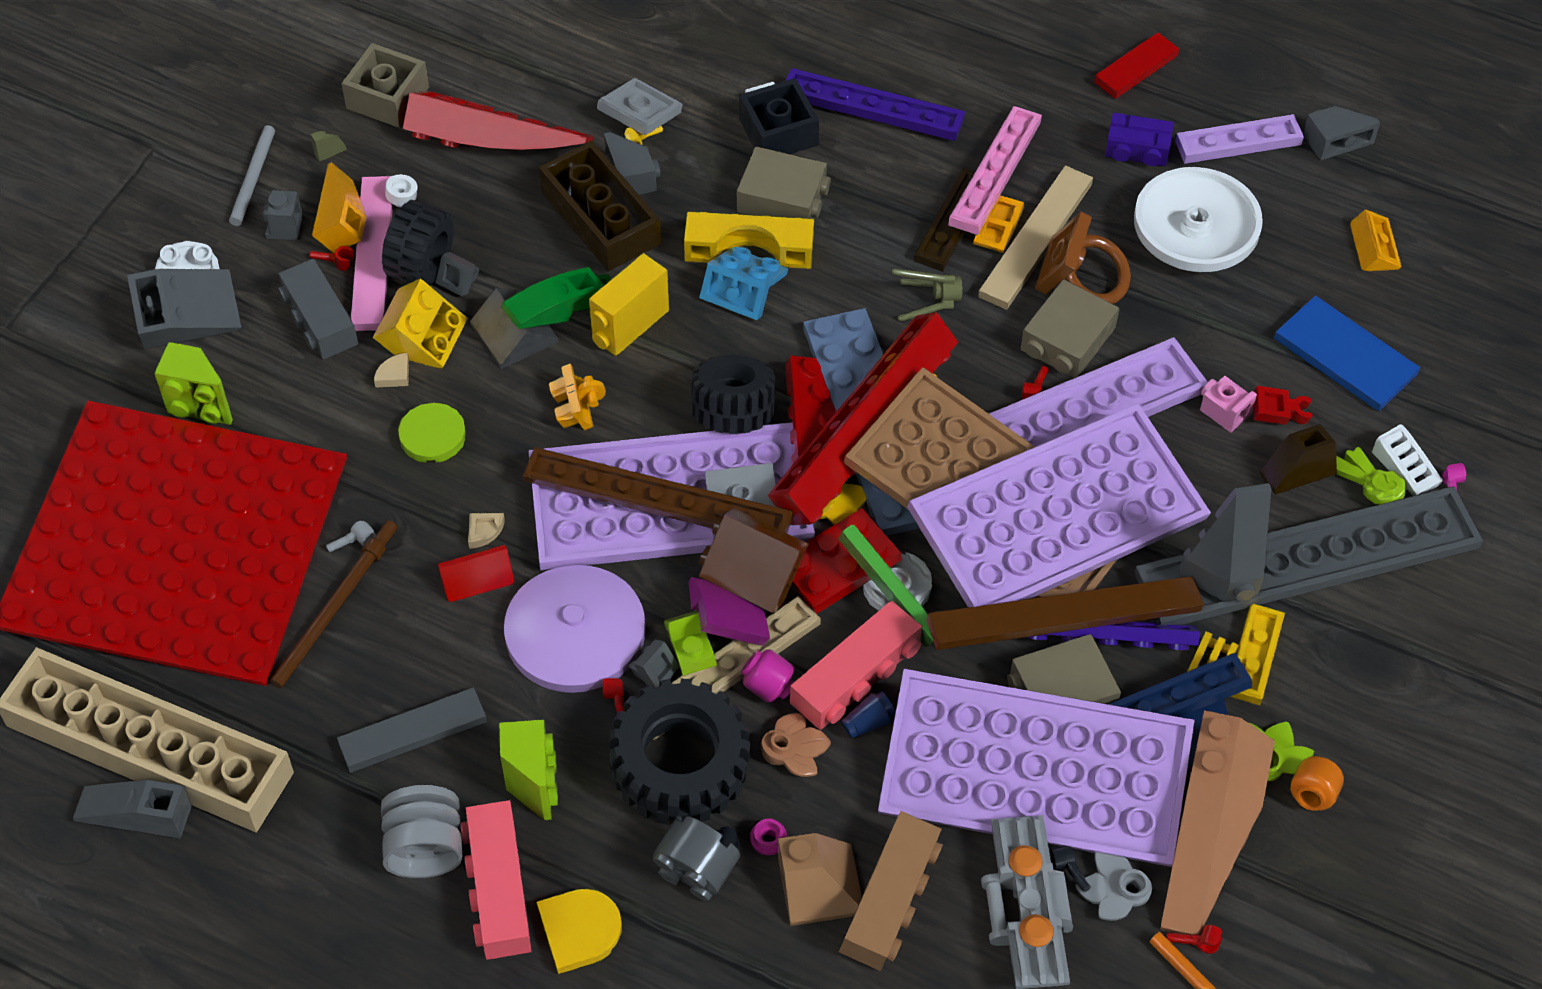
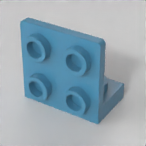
[699,247,788,320]

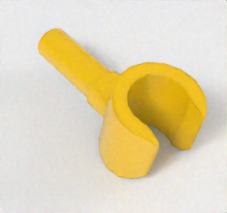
[624,126,663,145]

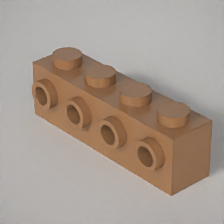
[839,810,943,971]

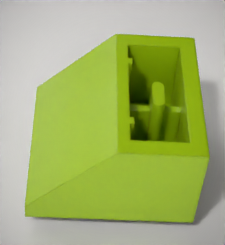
[154,342,233,425]
[499,720,558,820]

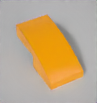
[973,195,1024,253]

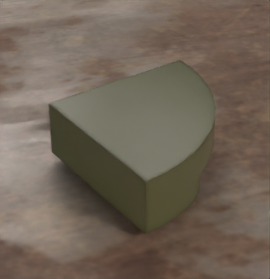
[310,131,347,162]

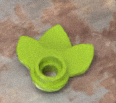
[1249,721,1314,781]

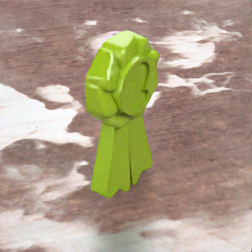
[1336,447,1405,505]

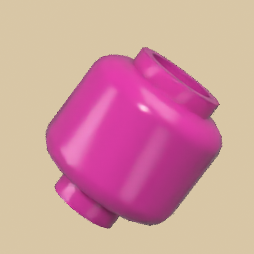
[741,649,794,702]

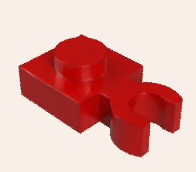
[1253,385,1313,425]

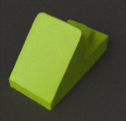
[664,611,717,676]

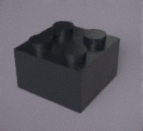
[739,78,819,154]

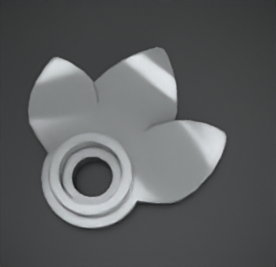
[1076,852,1152,921]

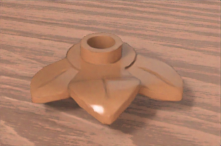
[760,713,831,777]

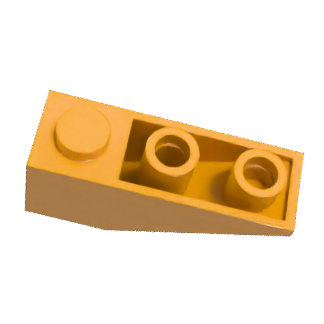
[312,162,367,253]

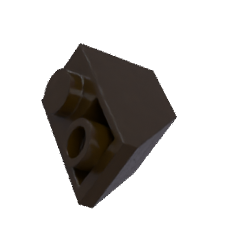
[1260,424,1337,495]

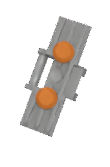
[981,815,1073,989]

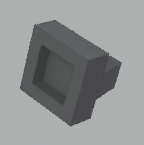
[436,252,479,296]
[629,639,680,689]

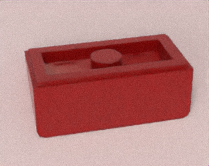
[438,545,514,602]

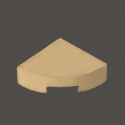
[374,353,409,388]
[468,513,505,549]

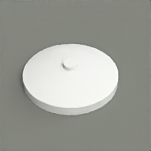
[1134,167,1263,272]

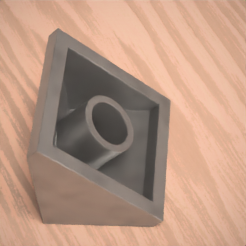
[470,288,558,369]

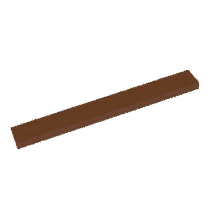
[523,447,793,533]
[926,576,1204,650]

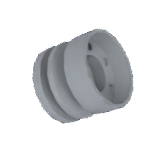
[381,785,462,878]

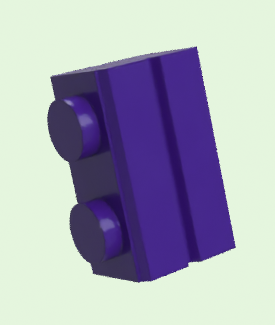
[1105,112,1174,166]

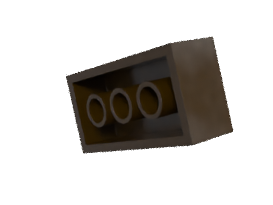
[539,141,661,272]

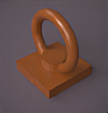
[1035,212,1131,304]

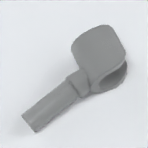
[326,521,376,552]

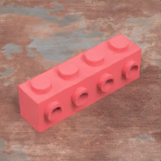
[790,600,922,730]
[460,800,532,960]

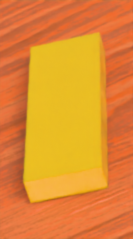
[1230,604,1285,705]

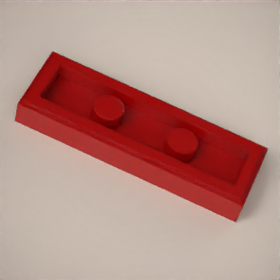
[1094,32,1180,99]

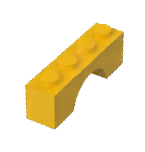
[684,212,814,269]

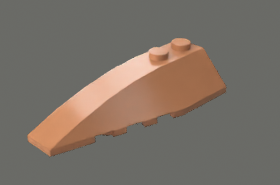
[1160,710,1275,935]

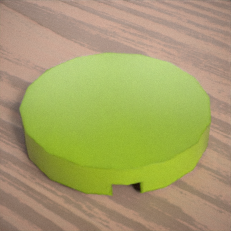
[398,403,466,463]

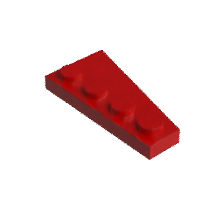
[785,355,836,465]

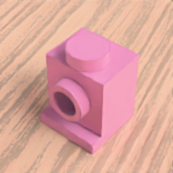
[1200,376,1257,433]

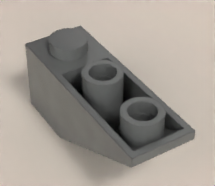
[73,780,192,839]

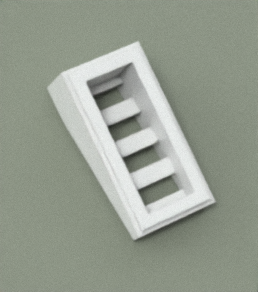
[1372,424,1443,496]

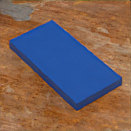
[1274,295,1420,412]

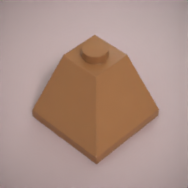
[778,833,862,926]

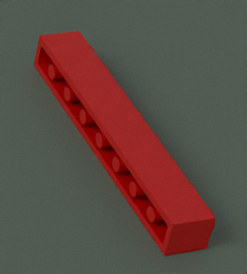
[767,312,958,525]

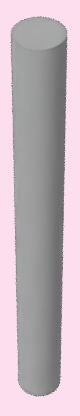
[229,125,275,226]

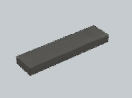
[337,687,487,773]

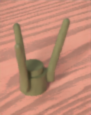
[892,269,962,321]

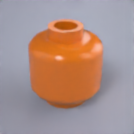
[1290,756,1344,811]

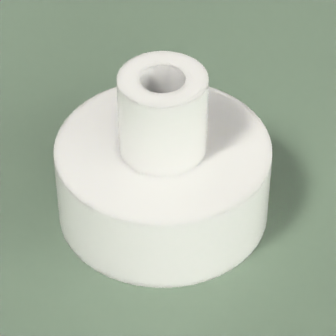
[385,174,417,208]

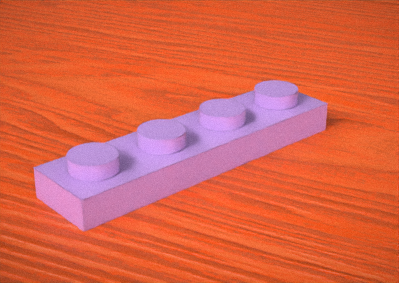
[1175,114,1304,164]

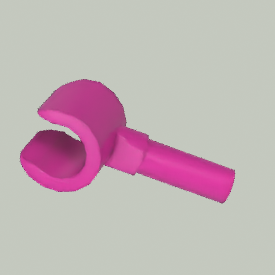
[1442,463,1466,491]

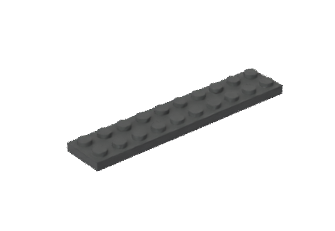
[1134,486,1483,625]

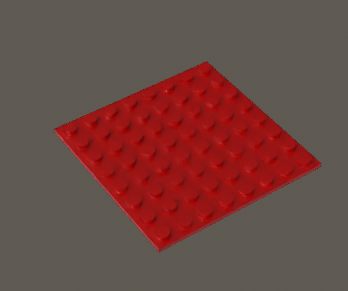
[0,400,347,686]

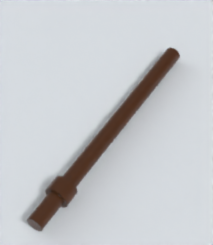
[270,520,398,689]

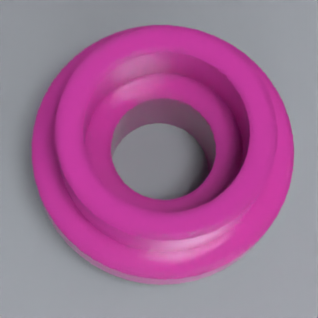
[750,819,787,855]

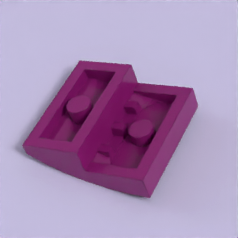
[689,577,770,646]

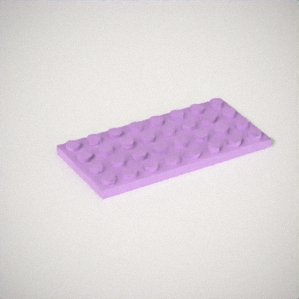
[907,403,1211,608]
[529,423,815,570]
[878,669,1194,867]

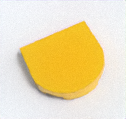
[537,889,622,974]

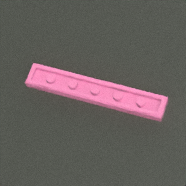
[948,106,1042,235]
[351,176,393,331]

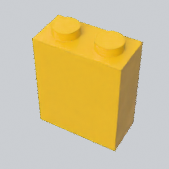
[589,253,669,356]

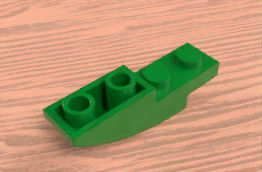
[501,267,612,329]

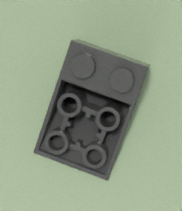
[127,268,242,349]

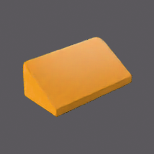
[1350,210,1401,271]

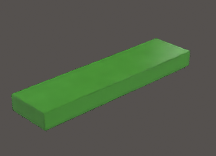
[838,524,934,647]

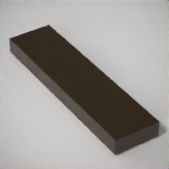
[914,168,975,272]

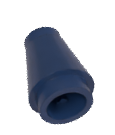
[841,691,896,739]

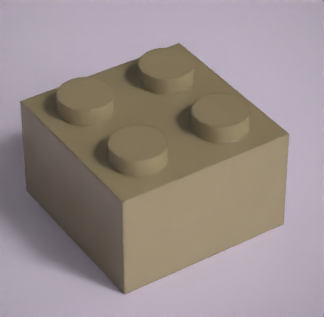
[341,43,429,128]

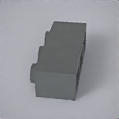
[277,258,358,360]

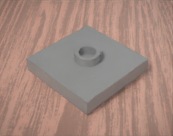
[597,78,683,135]
[705,463,776,536]

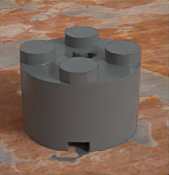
[653,815,740,902]

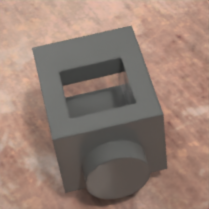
[263,190,303,240]

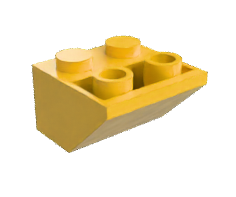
[373,278,468,369]

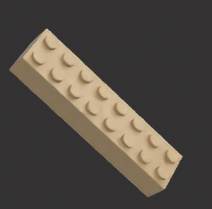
[0,647,294,833]

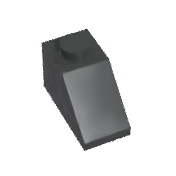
[1303,106,1380,161]
[604,132,661,195]

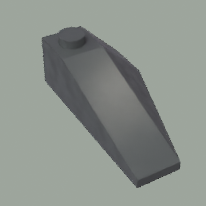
[1179,483,1271,602]

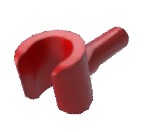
[309,246,354,271]
[1022,366,1049,400]
[603,678,624,712]
[1167,925,1222,954]

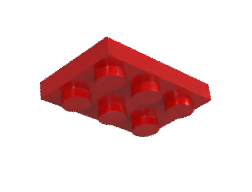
[791,508,902,614]

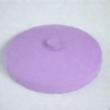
[504,565,645,693]

